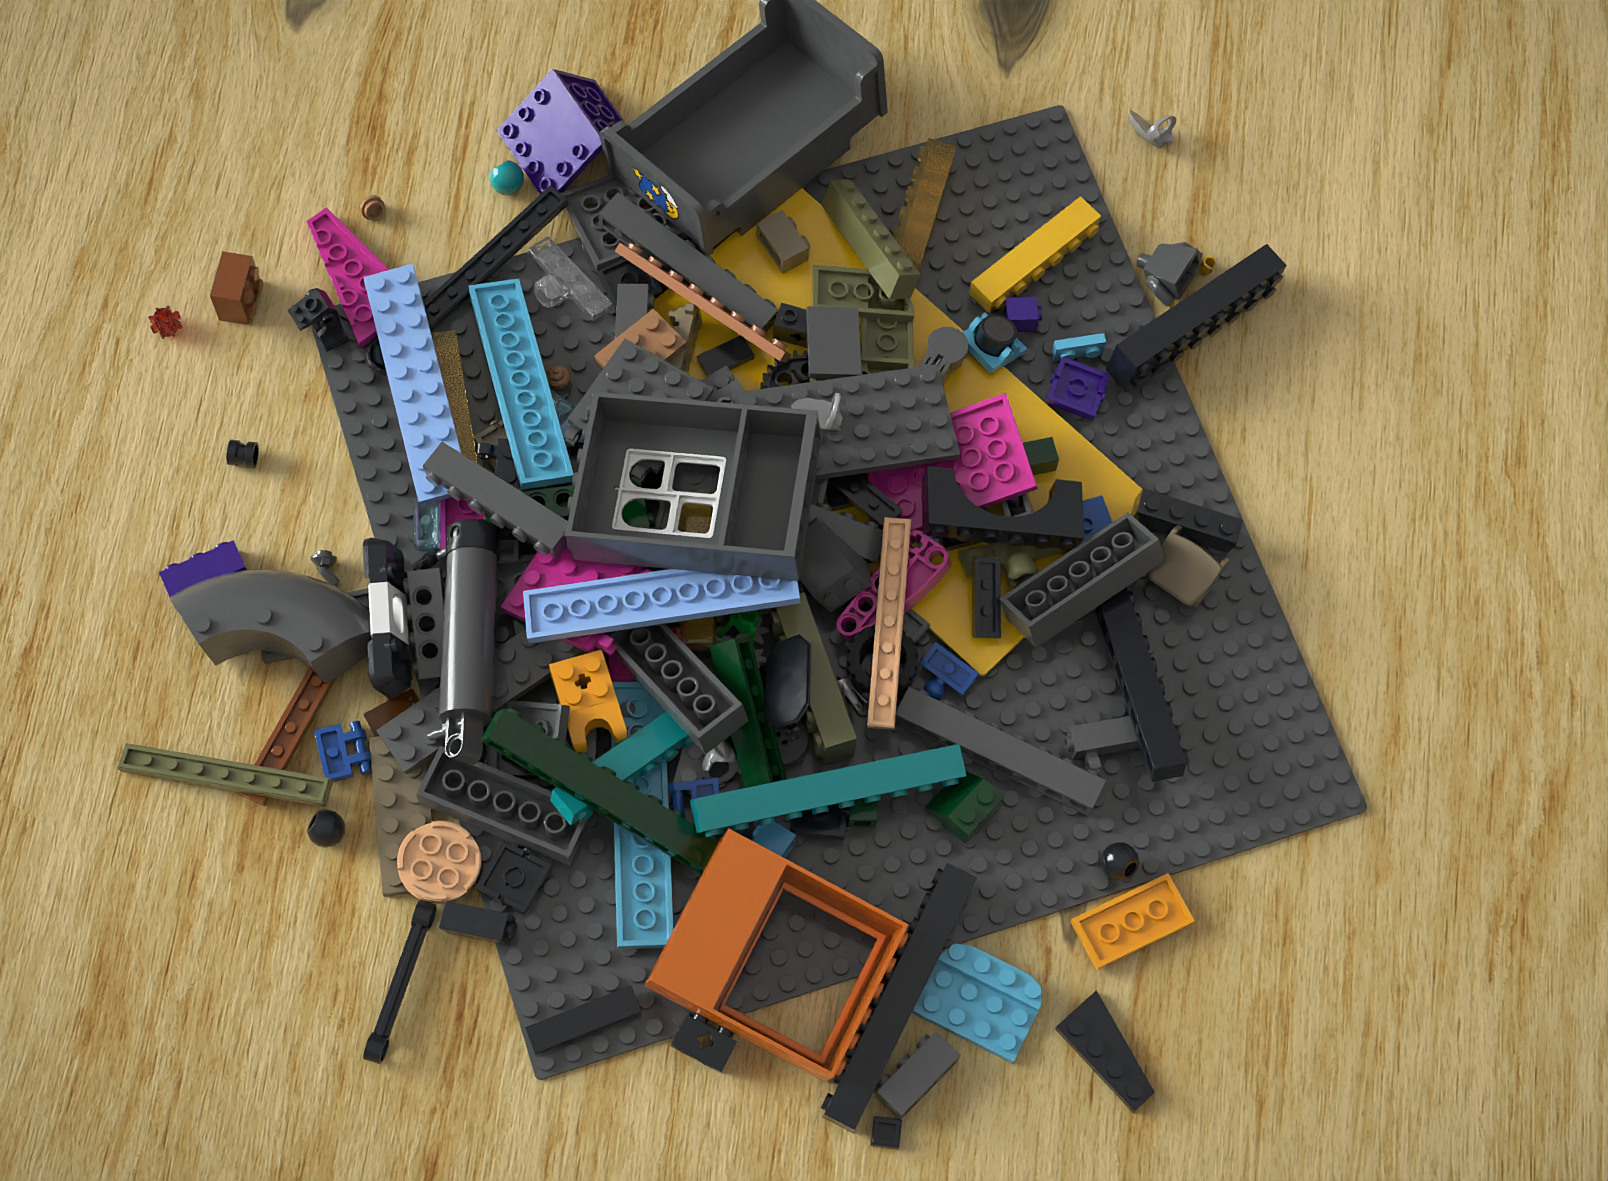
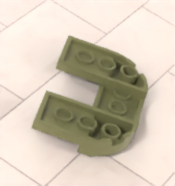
[810,265,914,382]

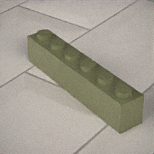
[821,179,920,300]

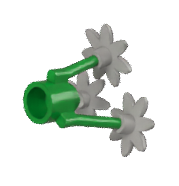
[699,610,769,667]

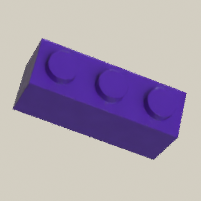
[159,540,247,609]

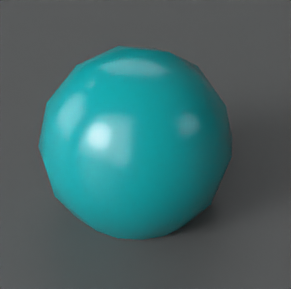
[489,160,524,195]

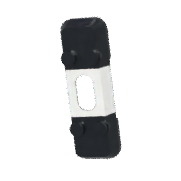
[363,538,415,699]

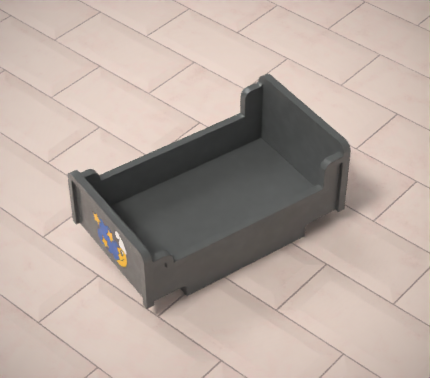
[599,0,888,255]

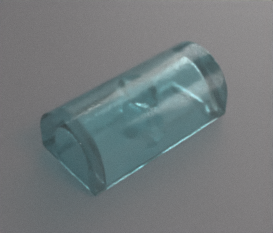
[413,497,441,552]

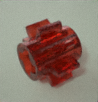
[149,306,182,339]

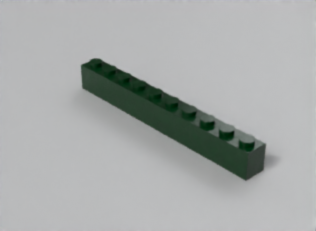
[481,708,721,875]

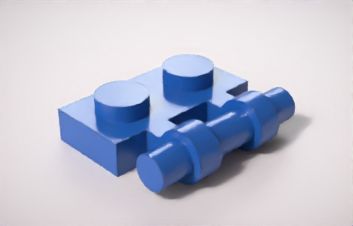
[314,721,372,782]

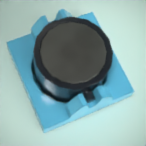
[962,312,1027,374]

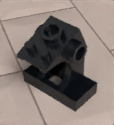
[287,288,349,352]

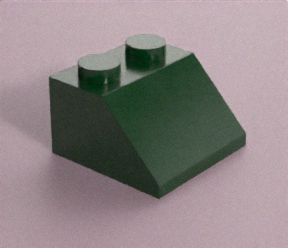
[925,771,1005,844]

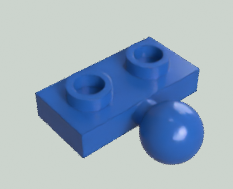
[920,642,979,700]

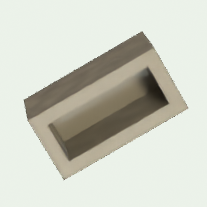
[756,210,810,273]

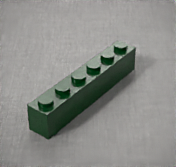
[709,636,787,788]

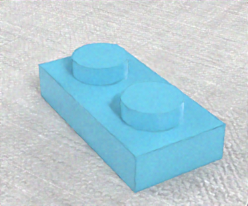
[1051,333,1106,361]

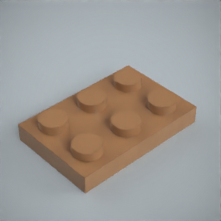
[594,309,688,368]

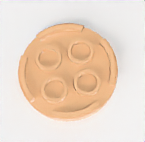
[397,821,481,904]

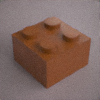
[210,251,263,325]

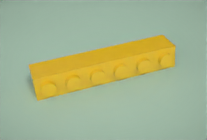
[969,196,1101,314]

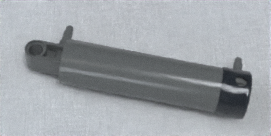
[427,519,500,766]

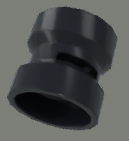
[226,439,259,468]

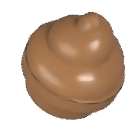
[360,195,385,220]
[546,365,571,390]

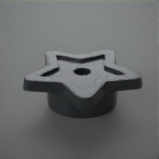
[412,547,440,571]

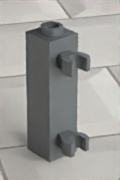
[1064,716,1140,773]

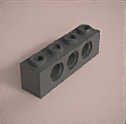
[403,568,445,679]

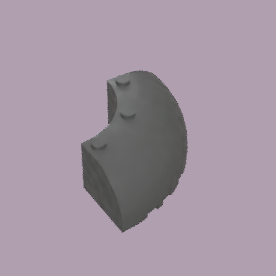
[170,569,372,684]

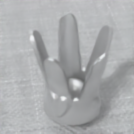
[837,676,868,715]

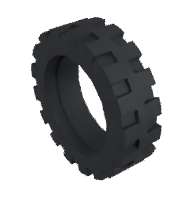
[846,624,919,695]

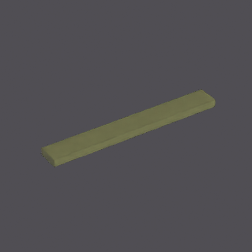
[117,743,333,807]

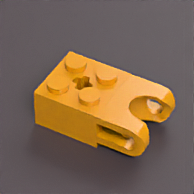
[549,649,628,753]

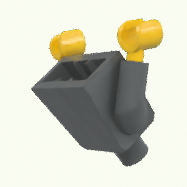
[1137,242,1216,308]

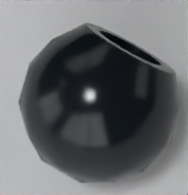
[307,809,345,848]
[1101,842,1139,880]

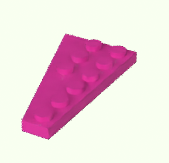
[307,207,389,348]

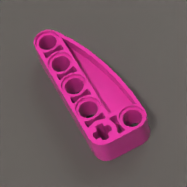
[836,530,951,642]

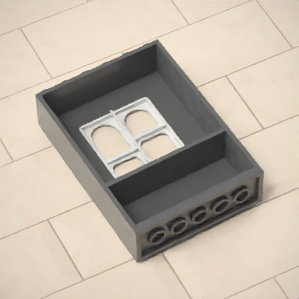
[563,392,822,581]

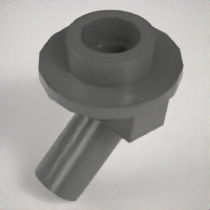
[310,550,340,586]

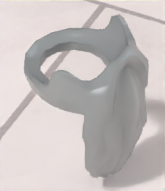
[1129,110,1176,148]
[791,393,847,431]
[702,739,741,784]

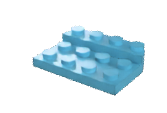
[912,943,1042,1064]

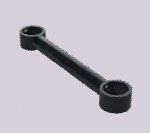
[363,900,437,1064]

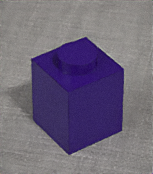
[1004,297,1042,332]

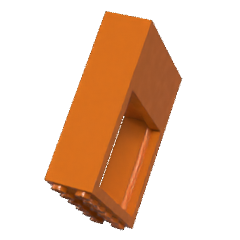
[644,829,909,1081]

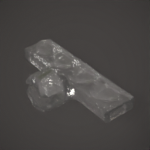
[528,236,613,322]

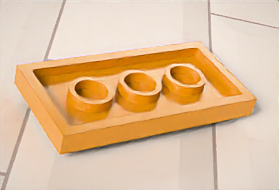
[1070,873,1195,971]

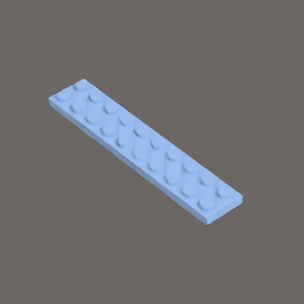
[363,264,462,506]
[523,569,801,644]

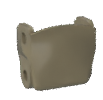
[1146,525,1230,608]

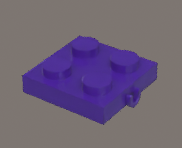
[1045,356,1110,421]

